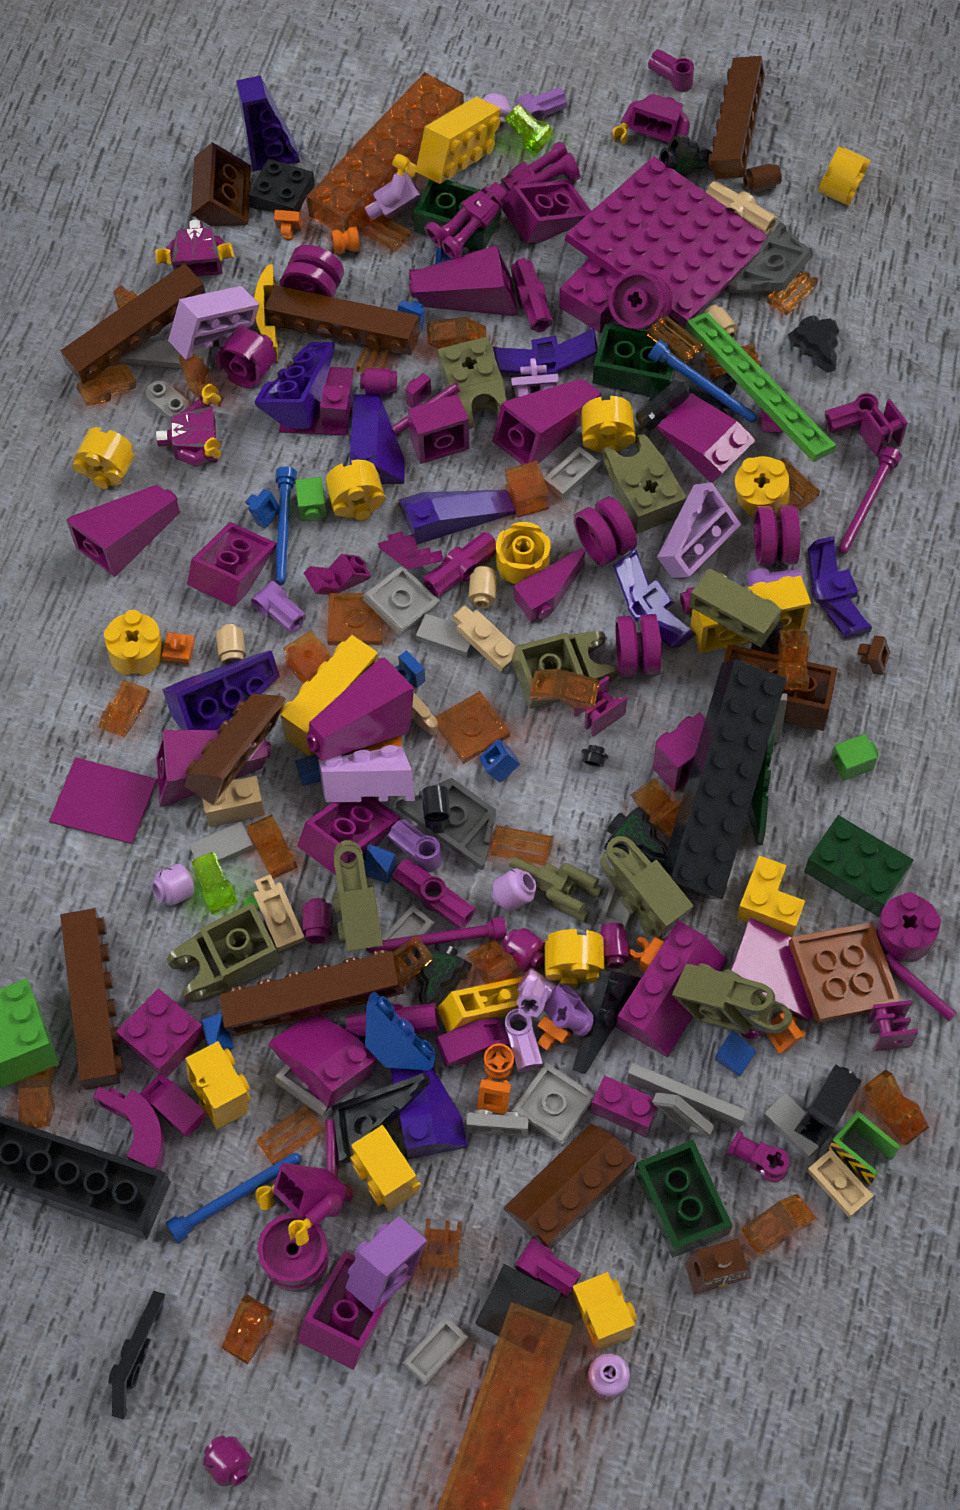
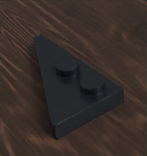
[572,968,641,1074]
[332,1073,430,1164]
[108,1291,165,1419]

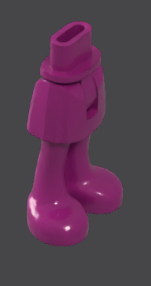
[499,142,580,203]
[424,182,509,259]

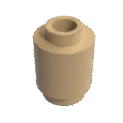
[703,305,738,339]
[468,566,497,609]
[216,624,246,666]

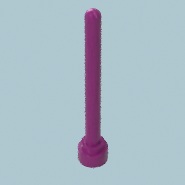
[838,446,902,554]
[366,917,507,954]

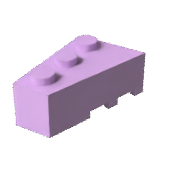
[168,286,259,360]
[657,482,741,578]
[318,745,415,802]

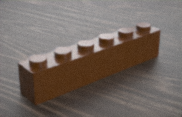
[709,56,765,179]
[60,263,206,384]
[264,285,421,355]
[60,908,124,1090]
[219,950,405,1036]

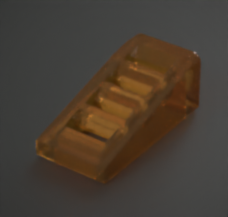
[390,934,434,998]

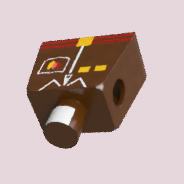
[685,1239,751,1294]

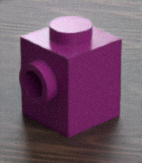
[320,385,352,427]

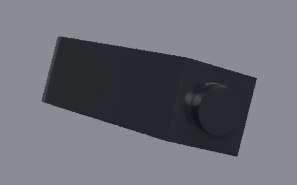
[794,1064,862,1148]

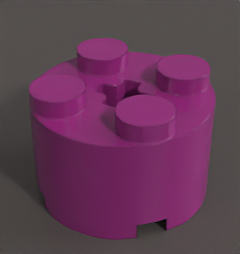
[215,326,276,389]
[876,892,941,961]

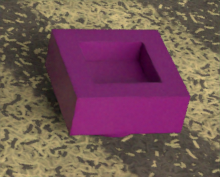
[405,373,431,408]

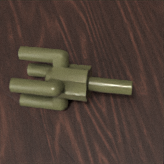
[509,856,604,923]

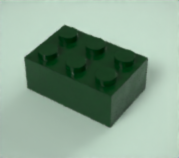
[413,179,502,251]
[592,324,681,396]
[804,815,914,917]
[635,1140,733,1258]

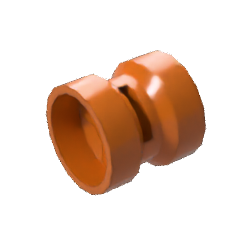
[331,226,360,256]
[484,1043,514,1082]

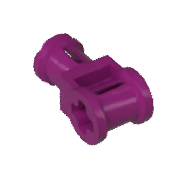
[727,1130,789,1182]

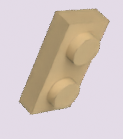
[807,1149,874,1219]

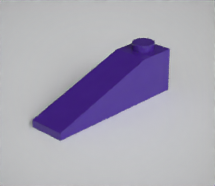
[254,342,335,429]
[350,394,405,484]
[390,1067,468,1159]

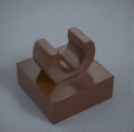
[857,636,890,675]

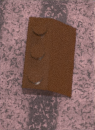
[191,142,251,226]

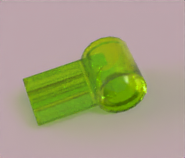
[504,103,554,154]
[191,852,238,915]

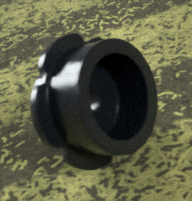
[581,745,609,767]

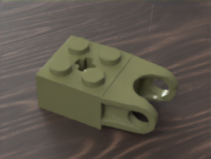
[437,337,506,429]
[602,434,687,534]
[511,631,620,709]
[600,836,694,939]
[333,840,383,951]
[167,902,283,1002]
[672,963,792,1034]

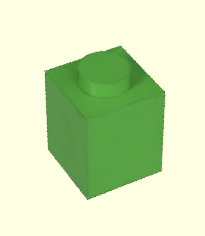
[295,477,327,521]
[831,734,879,781]

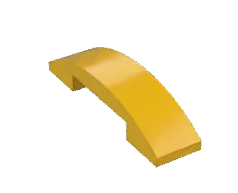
[254,264,278,362]

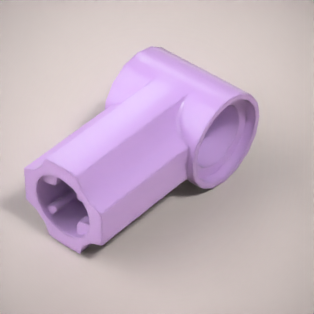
[516,968,556,1018]
[505,1009,543,1073]

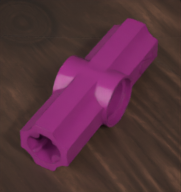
[511,258,552,332]
[423,532,496,598]
[392,858,476,929]
[346,1003,440,1041]

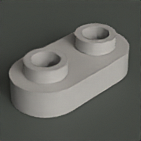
[146,381,189,422]

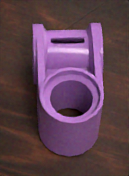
[543,983,593,1036]

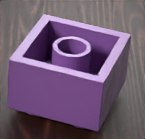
[345,1216,427,1313]

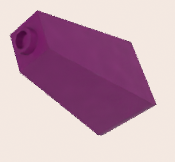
[408,245,518,316]
[492,379,602,471]
[66,484,180,577]
[306,657,414,761]
[156,730,271,806]

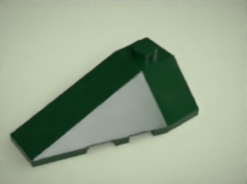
[748,721,775,845]

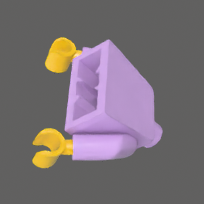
[365,154,422,220]

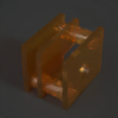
[505,461,549,518]
[283,630,332,684]
[422,1219,463,1278]

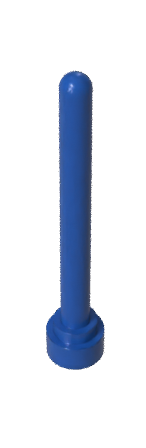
[648,339,757,423]
[275,466,297,585]
[165,1153,301,1244]

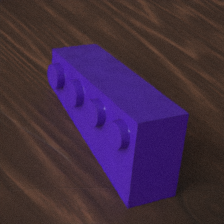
[236,76,300,172]

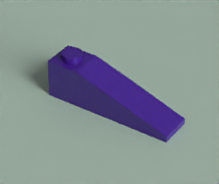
[398,490,516,545]
[162,650,280,730]

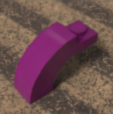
[93,1087,166,1171]

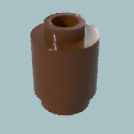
[743,163,782,193]

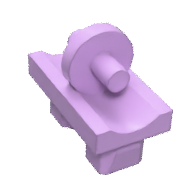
[510,358,559,398]

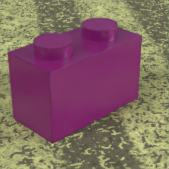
[591,1075,659,1138]

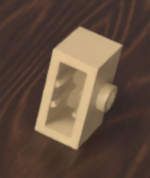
[202,776,265,827]

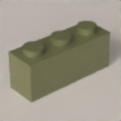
[689,568,782,647]

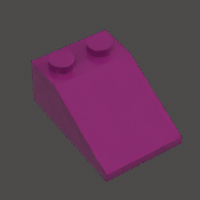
[502,180,591,243]
[656,393,755,483]
[187,522,277,607]
[297,797,401,875]
[268,1015,377,1109]
[297,1251,392,1370]

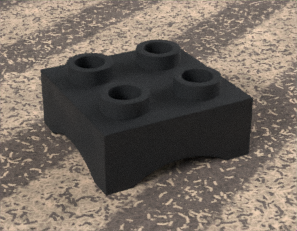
[248,158,315,212]
[476,1264,561,1354]

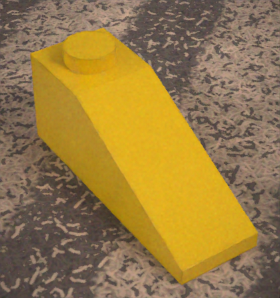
[437,976,524,1032]

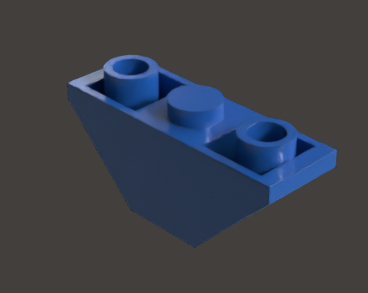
[365,991,436,1070]

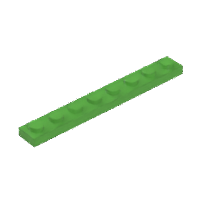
[685,312,836,462]

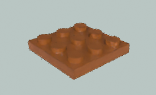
[788,922,901,1024]

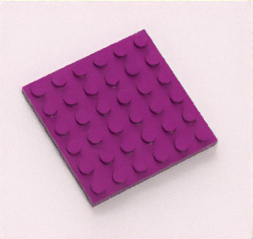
[565,156,769,327]

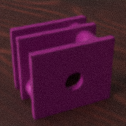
[859,399,908,457]
[574,676,627,737]
[867,1000,918,1051]

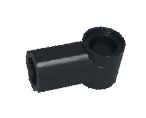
[422,785,450,833]

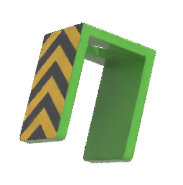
[828,1111,900,1186]

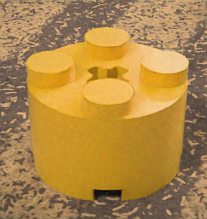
[818,146,871,206]
[581,396,636,454]
[72,427,135,489]
[735,456,790,518]
[326,459,386,521]
[496,522,550,584]
[104,610,163,676]
[545,929,604,988]

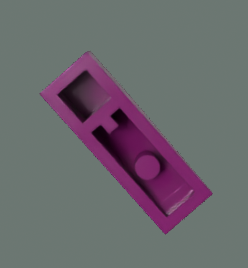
[514,548,585,623]

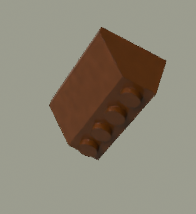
[724,644,838,731]
[185,694,286,805]
[504,1124,636,1250]

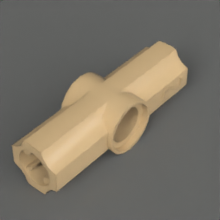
[706,181,778,236]

